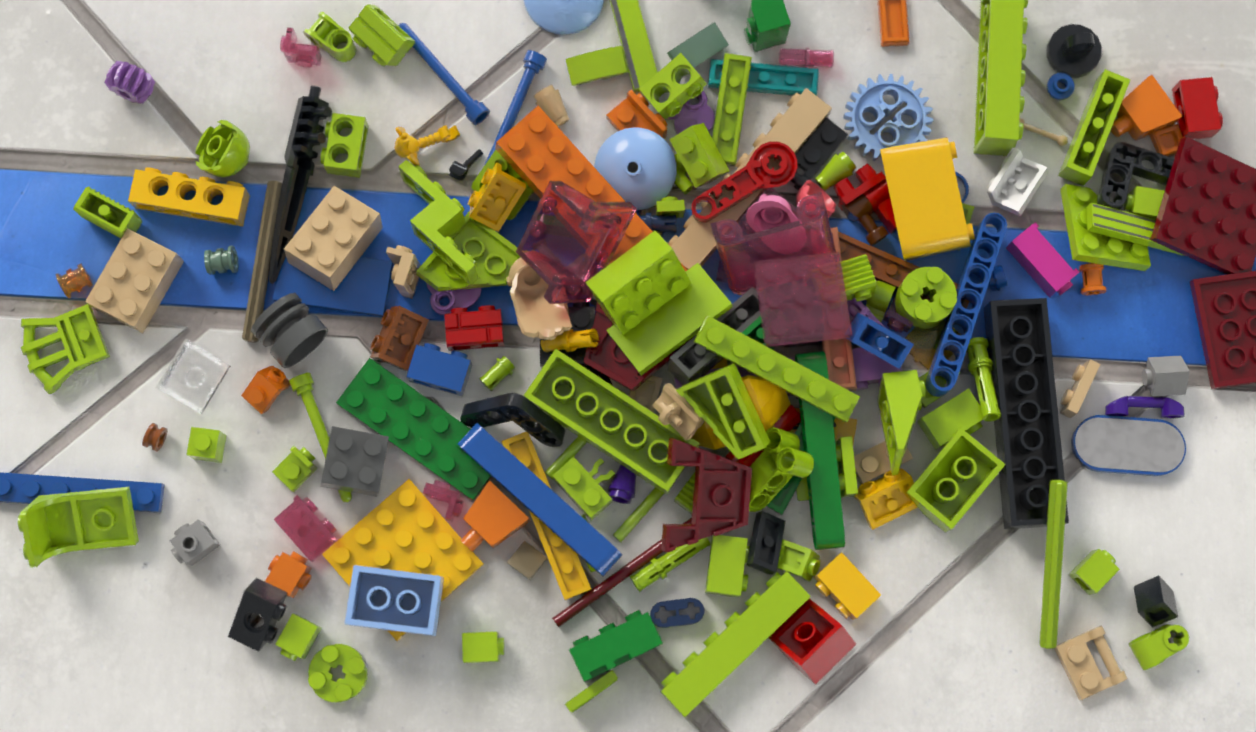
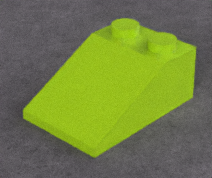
[877,370,925,475]

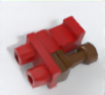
[834,163,897,246]

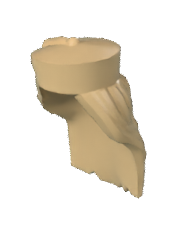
[506,254,572,340]

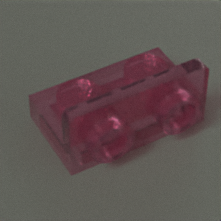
[274,495,338,563]

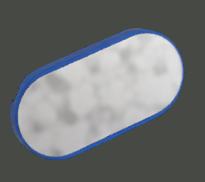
[1071,415,1186,476]

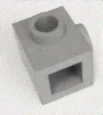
[1142,356,1190,397]
[170,520,220,566]

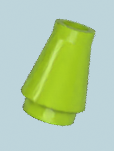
[815,151,857,191]

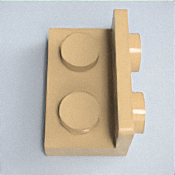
[386,245,421,299]

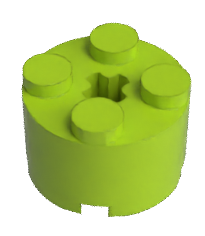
[895,267,957,329]

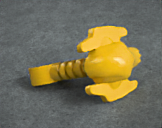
[394,125,460,166]

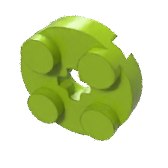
[308,644,368,703]

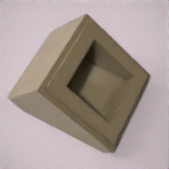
[507,541,547,581]

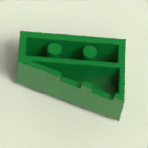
[569,610,663,682]

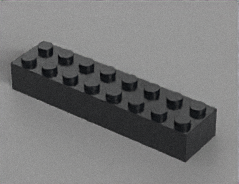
[984,298,1069,529]

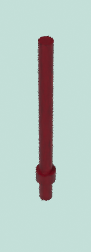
[552,518,692,627]

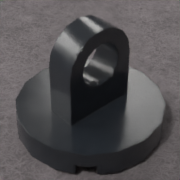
[1046,24,1102,78]

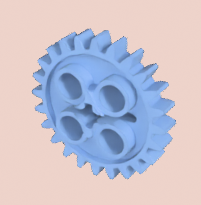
[843,74,933,161]

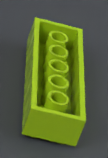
[974,0,1028,156]
[523,349,700,495]

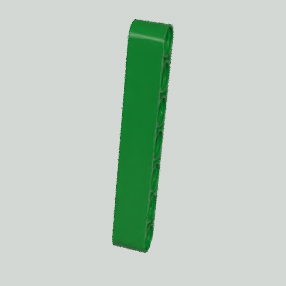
[795,351,845,550]

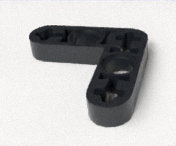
[1097,142,1174,210]
[460,393,566,447]

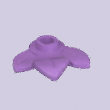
[667,91,715,134]
[427,283,481,315]

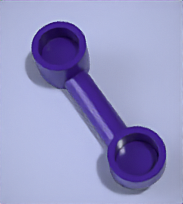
[1105,396,1185,419]

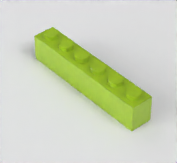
[660,571,811,717]

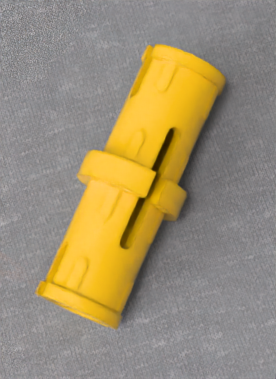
[541,329,599,352]

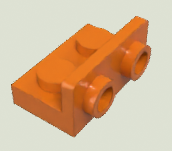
[606,90,667,139]

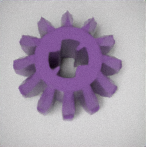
[104,61,155,104]

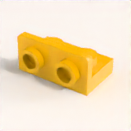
[467,162,526,232]
[854,468,918,530]

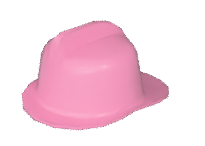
[746,193,806,252]

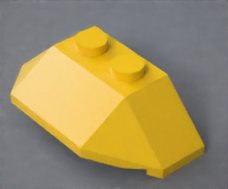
[692,375,791,450]

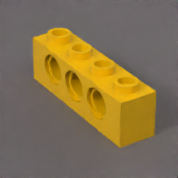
[128,167,250,226]

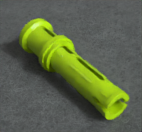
[966,337,1001,422]

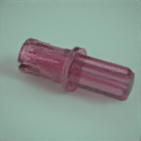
[779,47,834,68]

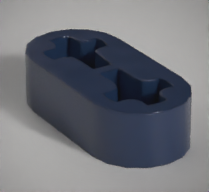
[650,598,705,628]

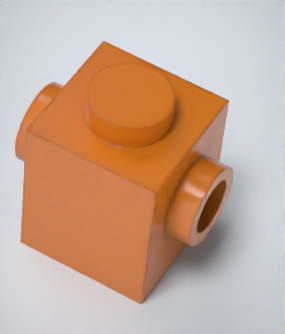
[265,551,312,598]

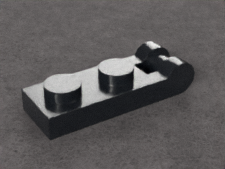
[790,118,848,190]

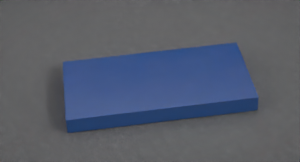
[273,257,393,317]

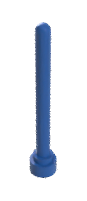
[398,23,490,125]
[484,50,547,166]

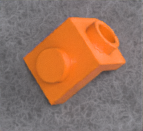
[241,366,290,414]

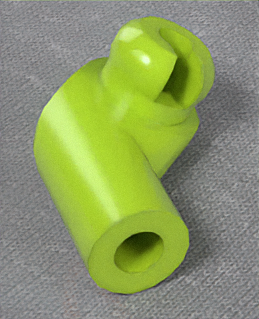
[674,153,694,195]

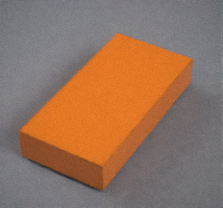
[878,0,909,47]

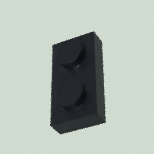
[747,511,786,575]

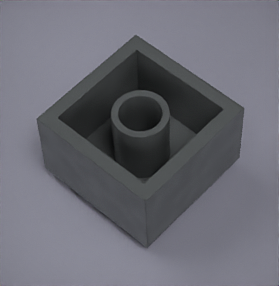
[320,426,389,497]

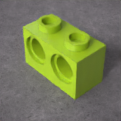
[639,53,707,120]
[320,113,369,178]

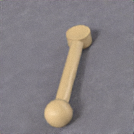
[1019,118,1068,146]

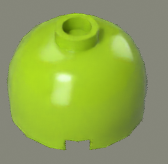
[195,120,250,177]

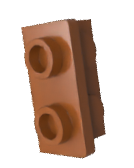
[370,306,429,371]

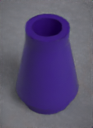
[608,464,636,504]

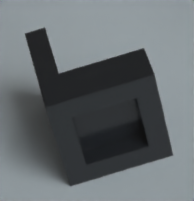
[1134,575,1178,628]

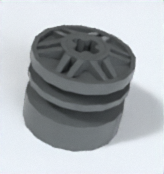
[251,293,328,368]

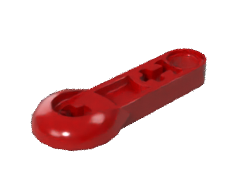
[691,142,797,223]

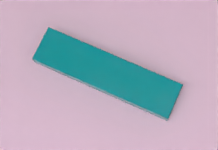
[708,59,819,96]

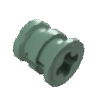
[204,245,238,275]

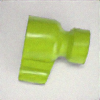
[866,281,895,322]

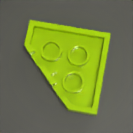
[1060,184,1151,271]
[416,211,527,291]

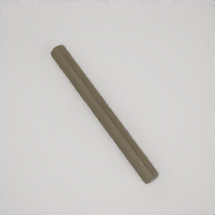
[242,181,282,342]

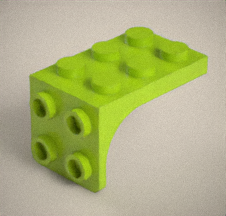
[18,487,139,568]

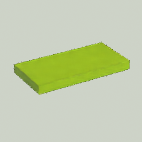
[606,263,733,375]

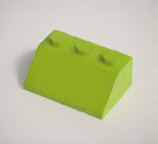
[906,428,1006,533]

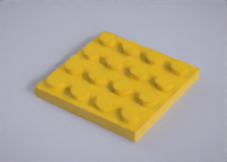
[322,479,484,641]

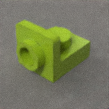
[272,445,318,492]
[777,539,820,582]

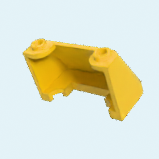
[880,137,975,261]

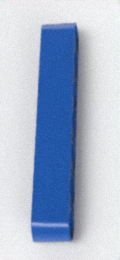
[925,212,1007,397]
[457,423,623,576]

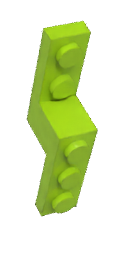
[398,159,479,286]

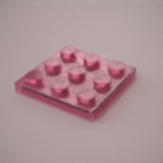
[753,252,852,347]

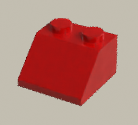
[768,598,856,685]

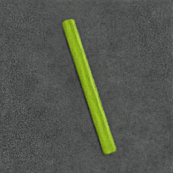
[1039,480,1068,649]

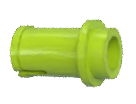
[479,356,515,392]

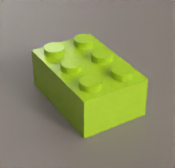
[585,231,692,335]

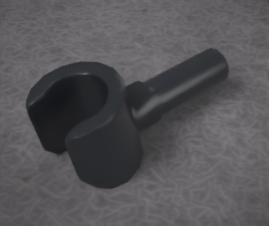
[449,149,483,180]

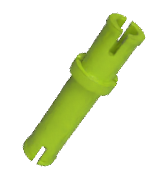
[630,537,711,592]

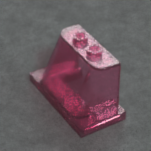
[516,181,637,304]

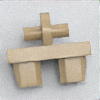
[652,383,705,440]

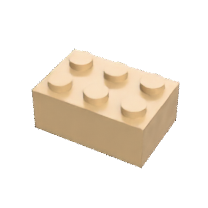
[284,186,383,291]
[85,228,184,333]

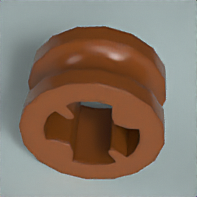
[142,423,168,452]

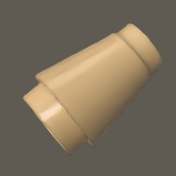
[534,85,570,127]

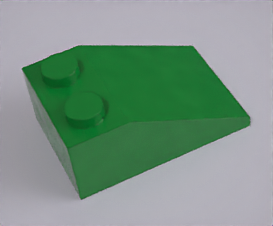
[744,0,791,52]

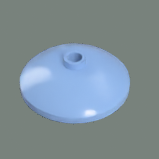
[524,0,604,35]
[594,127,677,211]

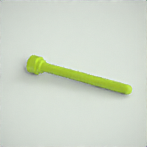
[289,372,352,503]

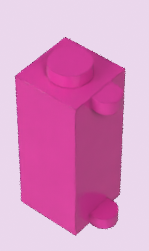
[1006,222,1080,298]

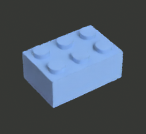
[345,565,444,636]

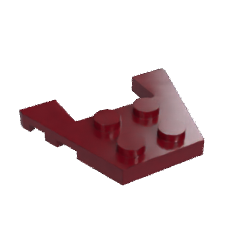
[584,302,697,392]
[661,438,752,552]

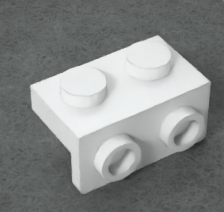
[987,148,1049,216]

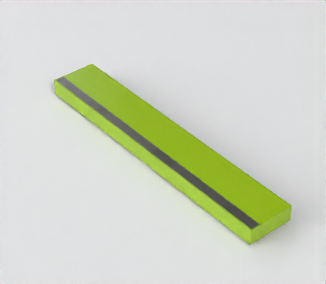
[609,0,657,93]

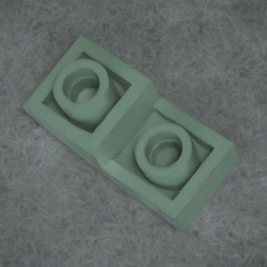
[667,22,729,68]

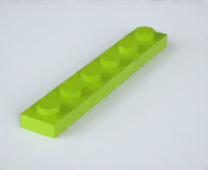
[694,316,860,422]

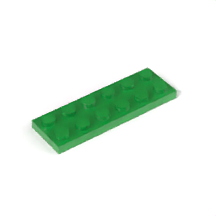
[336,358,492,501]

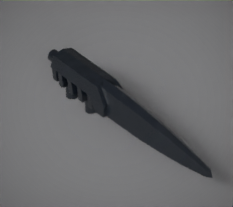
[269,86,332,284]

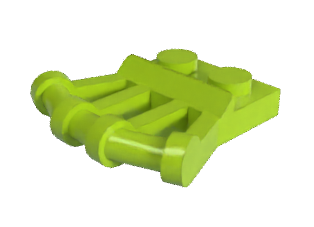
[21,304,110,394]

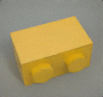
[813,552,881,620]

